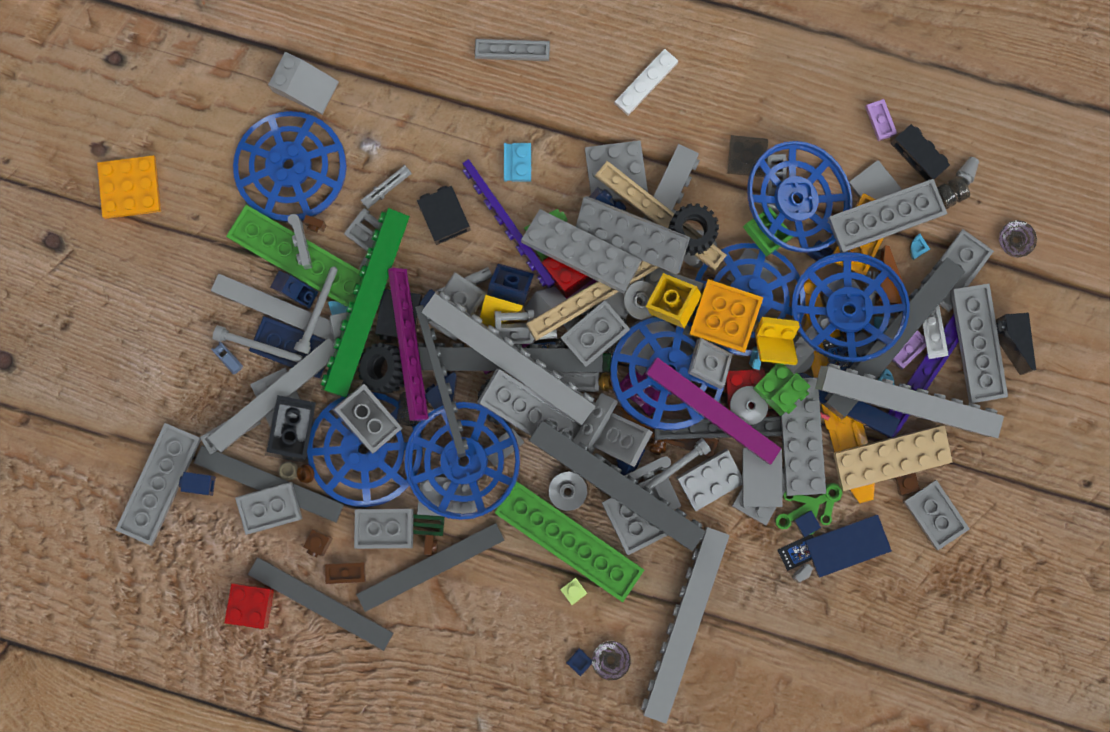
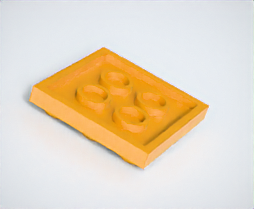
[97,155,161,219]
[689,279,764,353]

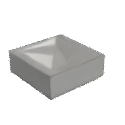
[792,564,814,583]

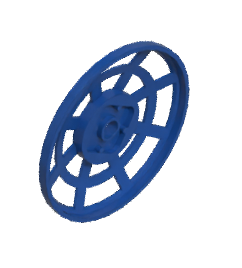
[233,111,347,222]
[747,141,853,253]
[693,243,806,356]
[792,252,910,362]
[610,317,724,430]
[307,392,423,507]
[404,402,520,520]

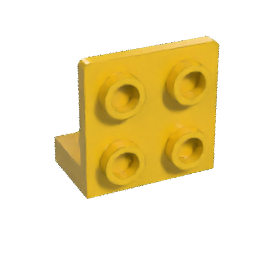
[755,317,800,365]

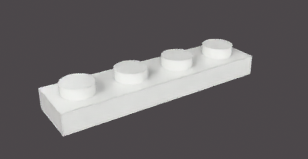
[614,49,678,116]

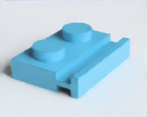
[504,143,531,182]

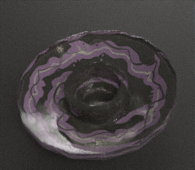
[999,220,1037,258]
[592,641,631,680]

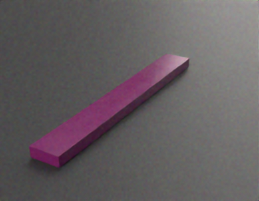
[388,267,429,421]
[645,357,781,465]

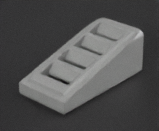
[765,154,787,195]

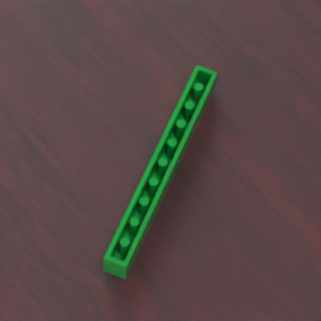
[320,208,410,398]

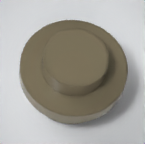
[279,461,298,481]

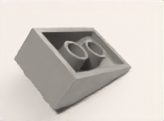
[268,52,339,115]
[332,384,402,454]

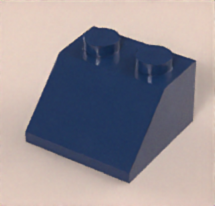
[487,263,534,311]

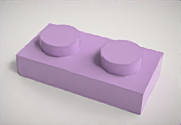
[865,99,897,141]
[892,330,926,370]

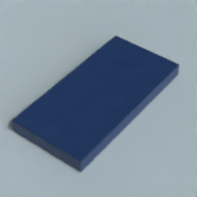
[249,316,326,379]
[805,515,892,578]

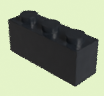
[891,124,950,181]

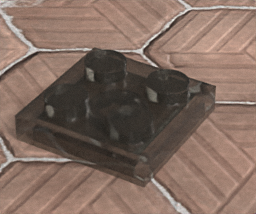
[727,135,768,177]

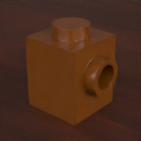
[303,529,333,558]

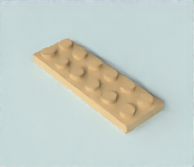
[833,424,952,491]

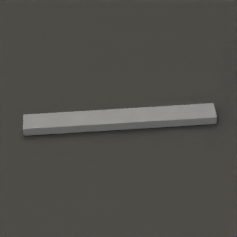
[211,274,336,343]
[208,338,335,453]

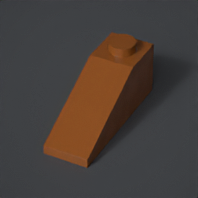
[875,245,903,305]

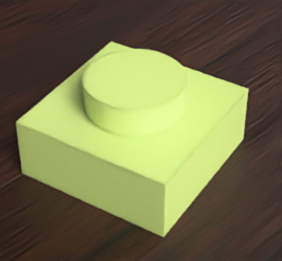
[560,578,587,605]

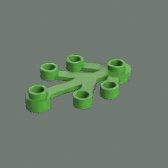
[775,483,842,535]

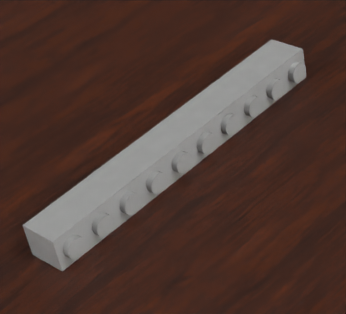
[605,144,700,321]
[422,291,595,425]
[815,363,1004,438]
[641,527,730,724]

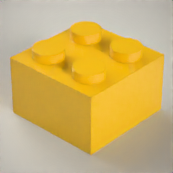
[645,273,702,328]

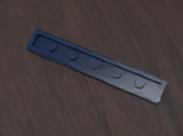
[799,373,900,438]

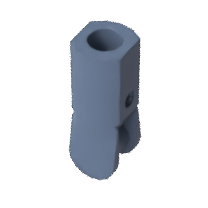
[211,342,243,375]

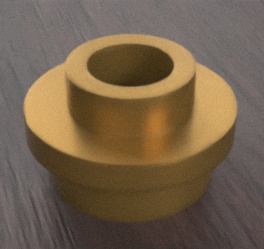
[598,372,613,392]

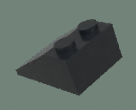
[996,312,1036,375]
[265,395,316,462]

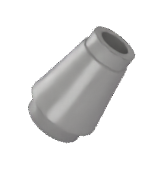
[956,157,979,186]

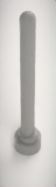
[294,266,338,355]
[213,325,303,363]
[641,438,711,490]

